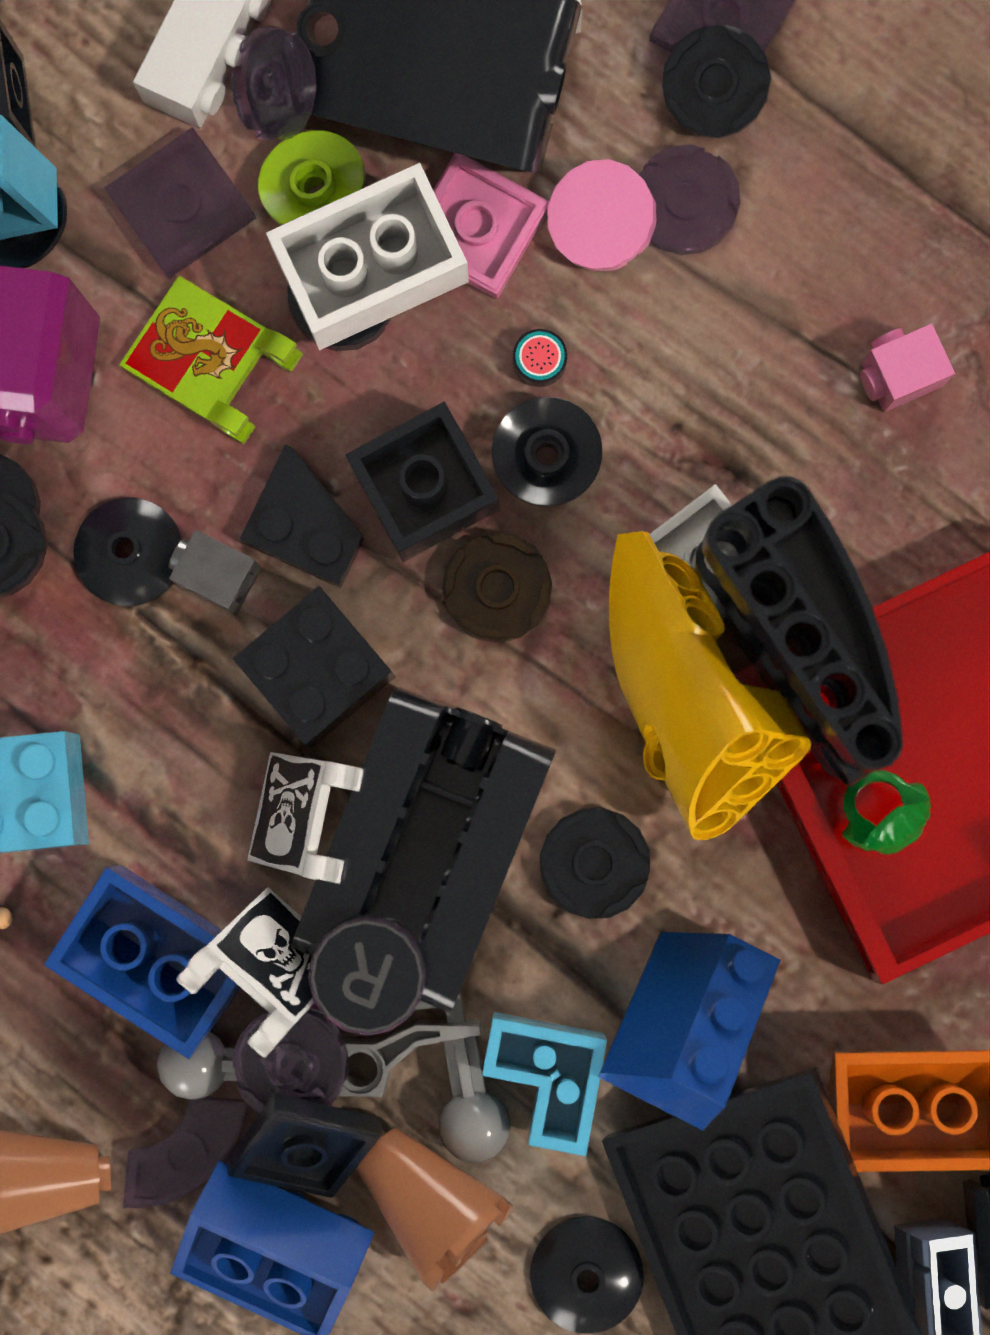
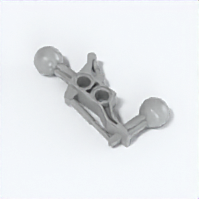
[157,993,511,1163]

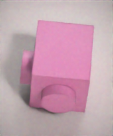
[860,324,955,412]

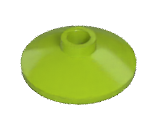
[258,130,365,225]

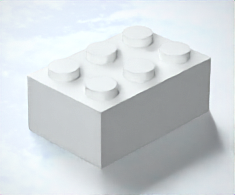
[266,163,469,350]

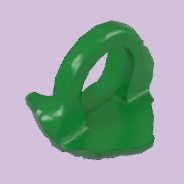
[842,770,932,855]

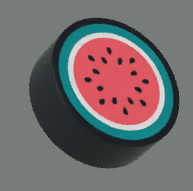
[513,329,567,387]

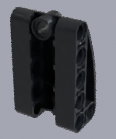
[288,0,582,173]
[691,476,903,787]
[291,687,556,1013]

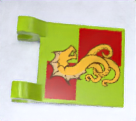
[119,276,303,444]

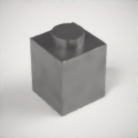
[169,529,262,616]

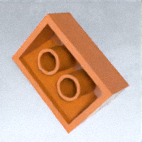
[827,1050,990,1172]

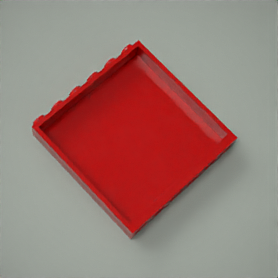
[733,552,990,985]

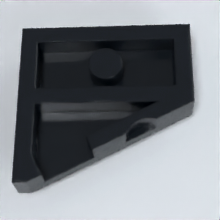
[240,445,364,588]

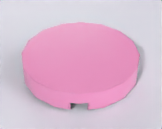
[547,159,656,272]

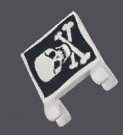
[247,752,364,884]
[177,887,317,1057]

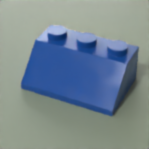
[44,865,241,1059]
[598,932,781,1130]
[170,1160,375,1335]

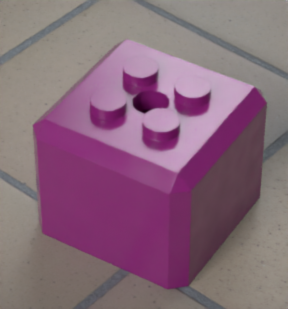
[0,266,100,444]

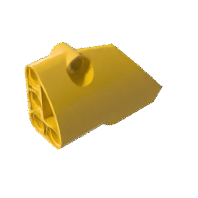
[609,531,812,840]

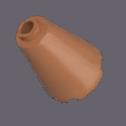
[356,1127,513,1292]
[0,1130,111,1234]

